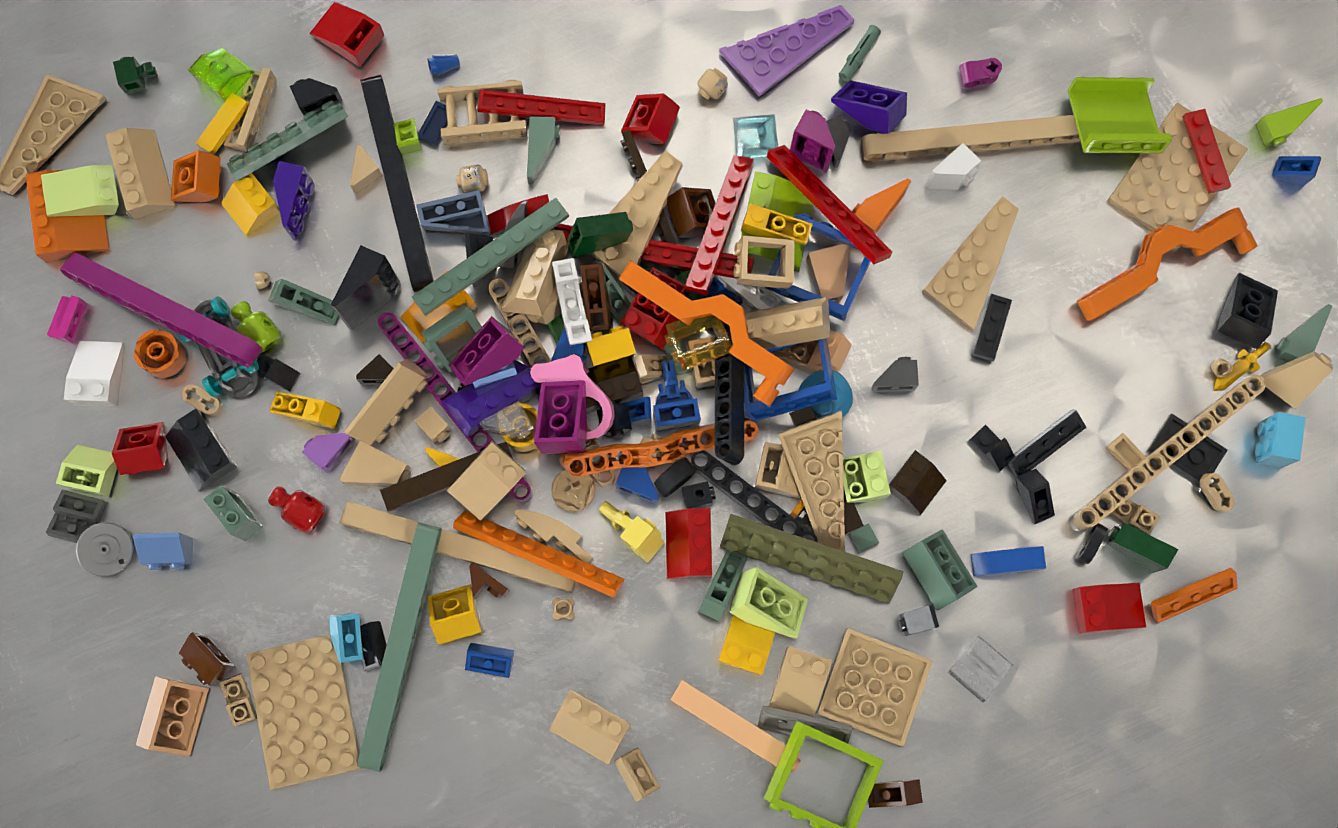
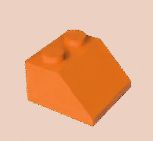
[171,150,221,202]

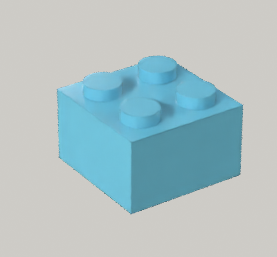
[1255,412,1306,468]

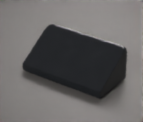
[360,621,387,672]

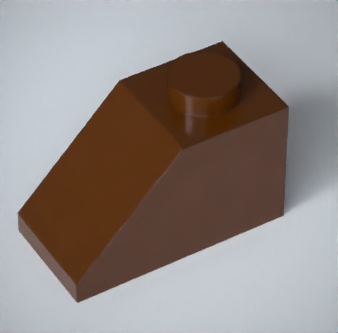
[868,779,923,808]

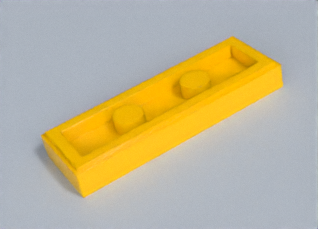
[195,93,249,155]

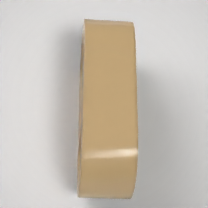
[182,384,222,416]
[1200,473,1235,511]

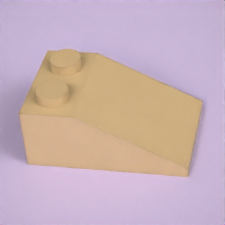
[447,441,526,521]
[768,646,833,717]

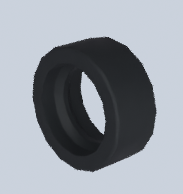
[654,457,696,497]

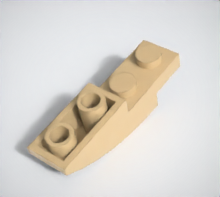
[514,510,594,564]

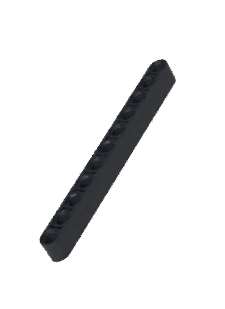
[360,74,434,293]

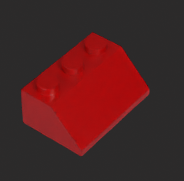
[665,508,712,579]

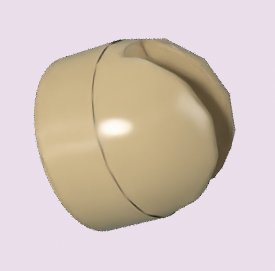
[254,272,271,289]
[1211,358,1231,377]

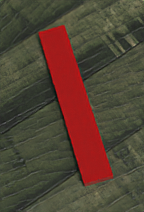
[478,89,606,126]

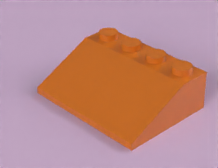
[26,170,110,263]

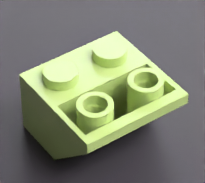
[56,445,117,497]
[843,451,891,503]

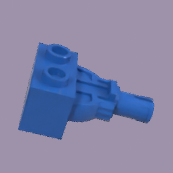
[653,360,701,431]

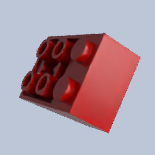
[310,2,385,67]
[620,267,686,350]

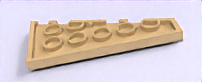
[0,74,107,195]
[590,151,683,276]
[922,196,1019,331]
[778,410,845,552]

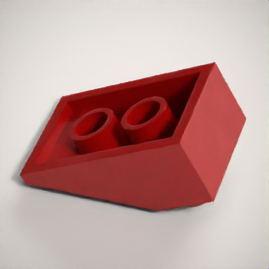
[1072,583,1146,634]

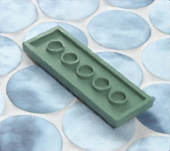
[227,100,348,181]

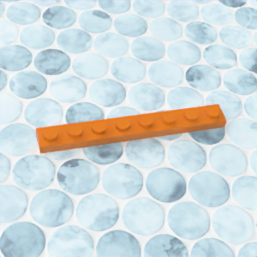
[453,510,624,598]

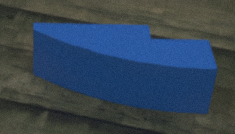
[971,546,1046,576]

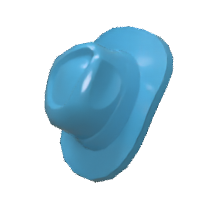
[798,370,853,419]

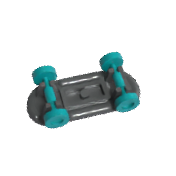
[177,296,259,398]

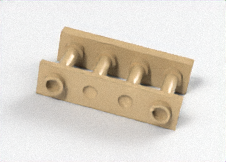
[437,80,528,144]

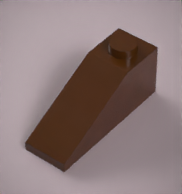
[580,263,613,331]

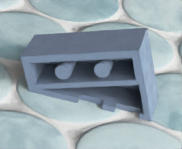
[416,190,491,236]

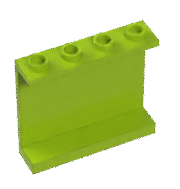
[1067,76,1172,153]

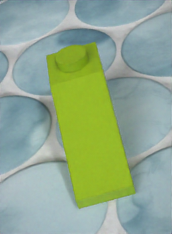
[1255,98,1323,147]

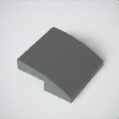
[46,489,105,543]

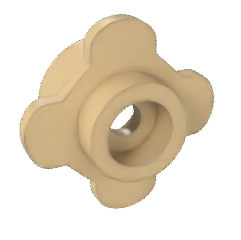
[552,598,575,620]

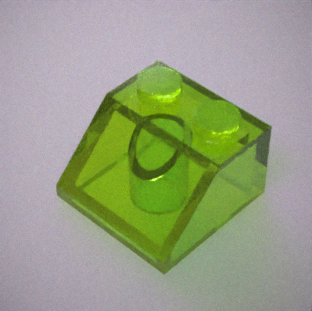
[188,49,254,101]

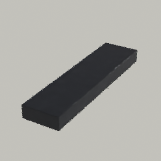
[1005,409,1087,477]

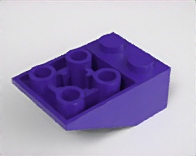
[273,161,315,241]

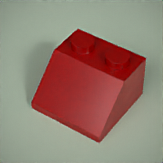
[621,93,680,144]
[111,422,168,475]

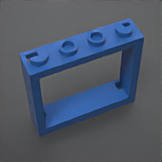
[765,213,871,321]
[744,338,837,422]

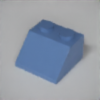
[133,533,193,570]

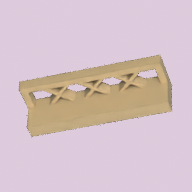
[224,67,276,153]

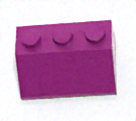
[790,109,835,173]

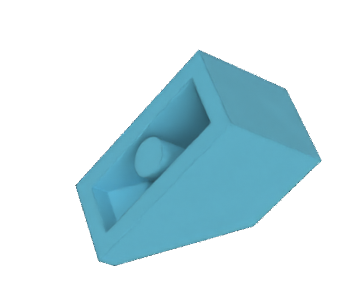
[329,613,363,663]

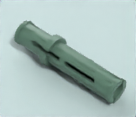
[838,25,881,82]

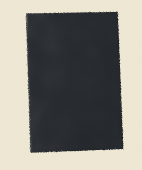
[1147,413,1228,484]

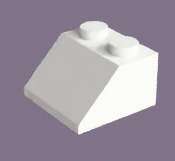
[925,143,981,190]

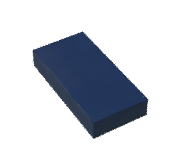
[418,101,448,147]

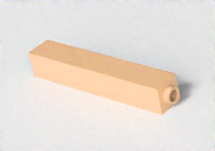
[670,680,801,772]

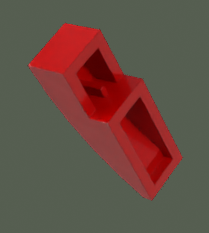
[487,194,549,236]

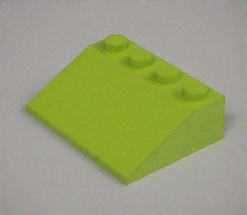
[741,171,813,272]

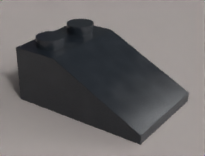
[1217,273,1278,350]

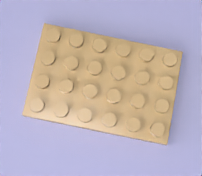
[1107,102,1248,248]
[246,634,362,790]

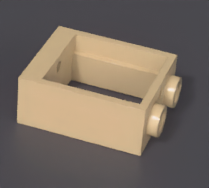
[734,236,795,289]

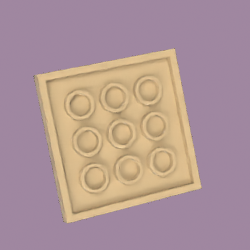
[816,628,933,747]

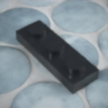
[972,293,1012,362]

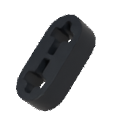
[1078,523,1108,564]

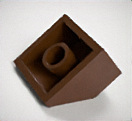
[667,187,715,238]
[179,632,236,686]

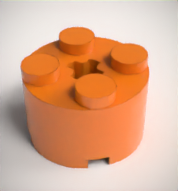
[134,330,187,379]

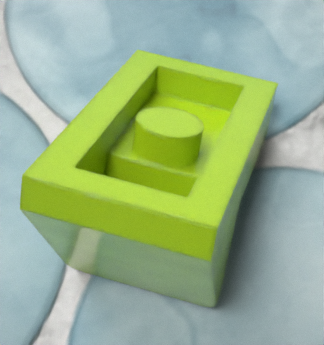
[394,118,422,155]

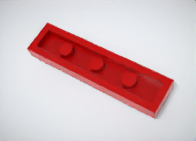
[1182,109,1231,194]

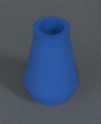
[427,54,460,76]

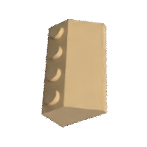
[105,128,176,220]
[501,230,569,316]
[745,297,830,349]
[344,359,429,446]

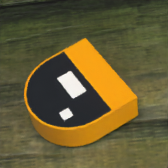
[790,499,811,526]

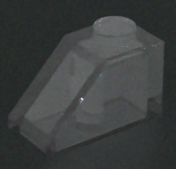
[479,401,533,439]

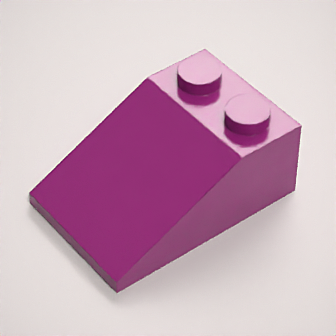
[448,316,525,386]
[534,380,587,454]

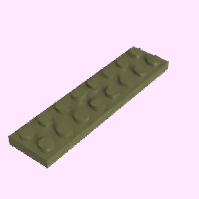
[720,514,904,604]

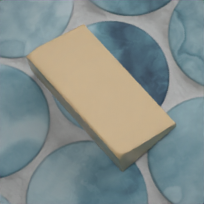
[614,747,660,801]

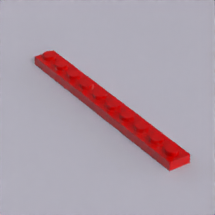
[551,224,754,279]

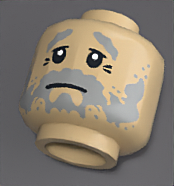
[697,68,728,100]
[456,164,489,193]

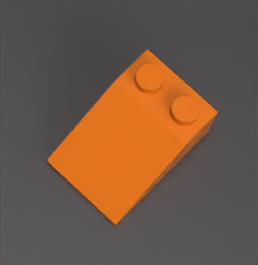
[852,178,911,235]

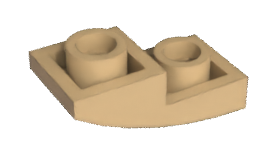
[1109,493,1160,535]
[219,673,256,727]

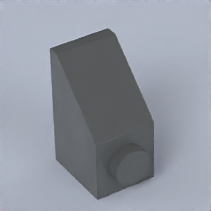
[872,357,919,391]

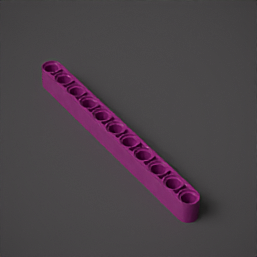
[59,252,263,368]
[378,312,532,503]

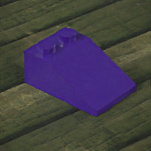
[831,80,907,134]

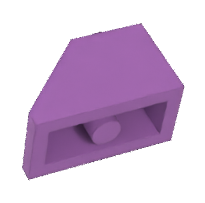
[302,433,355,472]

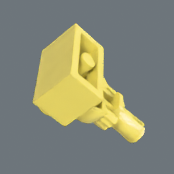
[599,501,665,563]

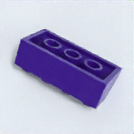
[441,360,541,437]

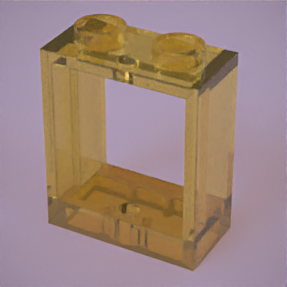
[664,315,731,370]

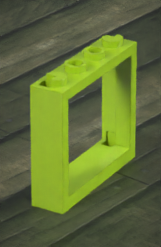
[764,721,884,828]

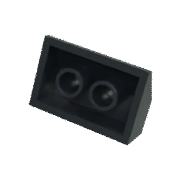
[165,408,237,491]

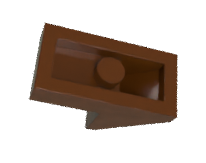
[469,563,510,599]

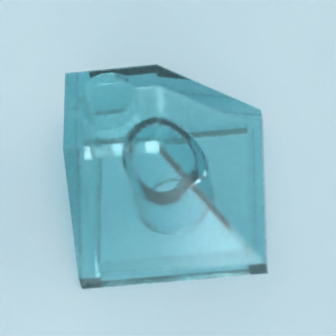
[733,114,778,158]

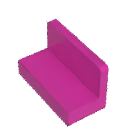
[47,295,88,344]

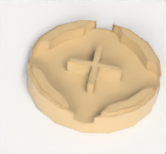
[551,470,596,512]

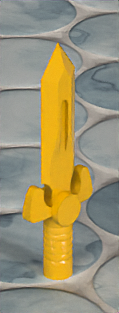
[1214,342,1271,390]

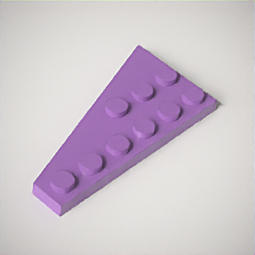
[719,5,854,97]

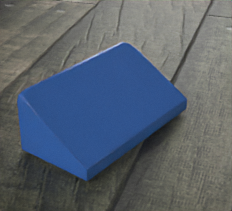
[465,643,514,678]

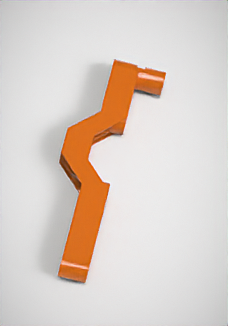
[1077,207,1257,321]
[619,260,795,407]
[559,417,758,477]

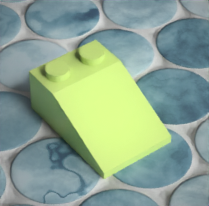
[41,165,119,217]
[729,566,808,639]

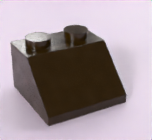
[889,450,947,515]

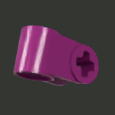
[959,58,1002,88]

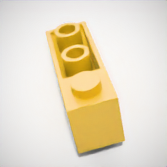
[740,203,812,245]
[269,391,341,429]

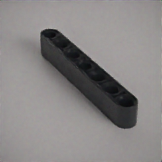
[715,320,744,465]
[691,450,818,543]

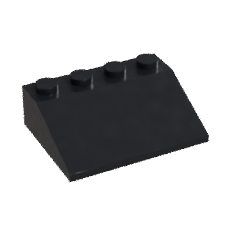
[331,245,401,330]

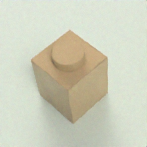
[415,407,451,444]

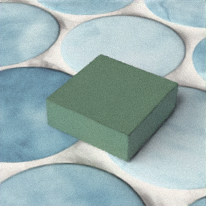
[848,523,879,553]

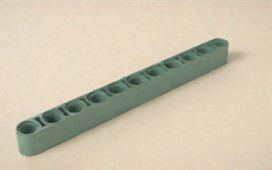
[357,523,442,772]

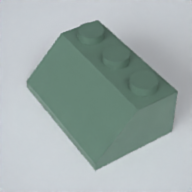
[902,529,978,611]

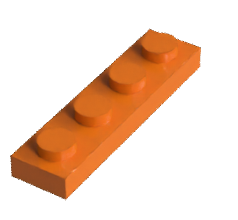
[1151,568,1238,623]

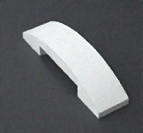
[552,258,592,345]

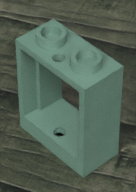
[422,303,482,373]
[203,485,263,541]

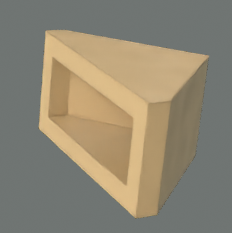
[350,145,382,193]

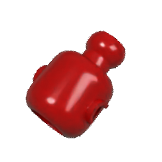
[268,486,325,533]

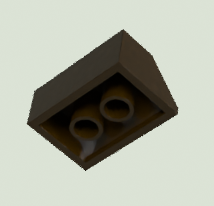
[586,356,643,414]

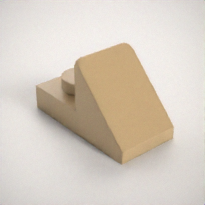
[634,354,670,384]

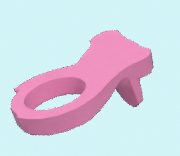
[530,354,614,440]

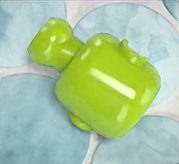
[231,301,281,353]

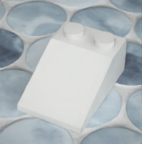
[64,341,124,407]

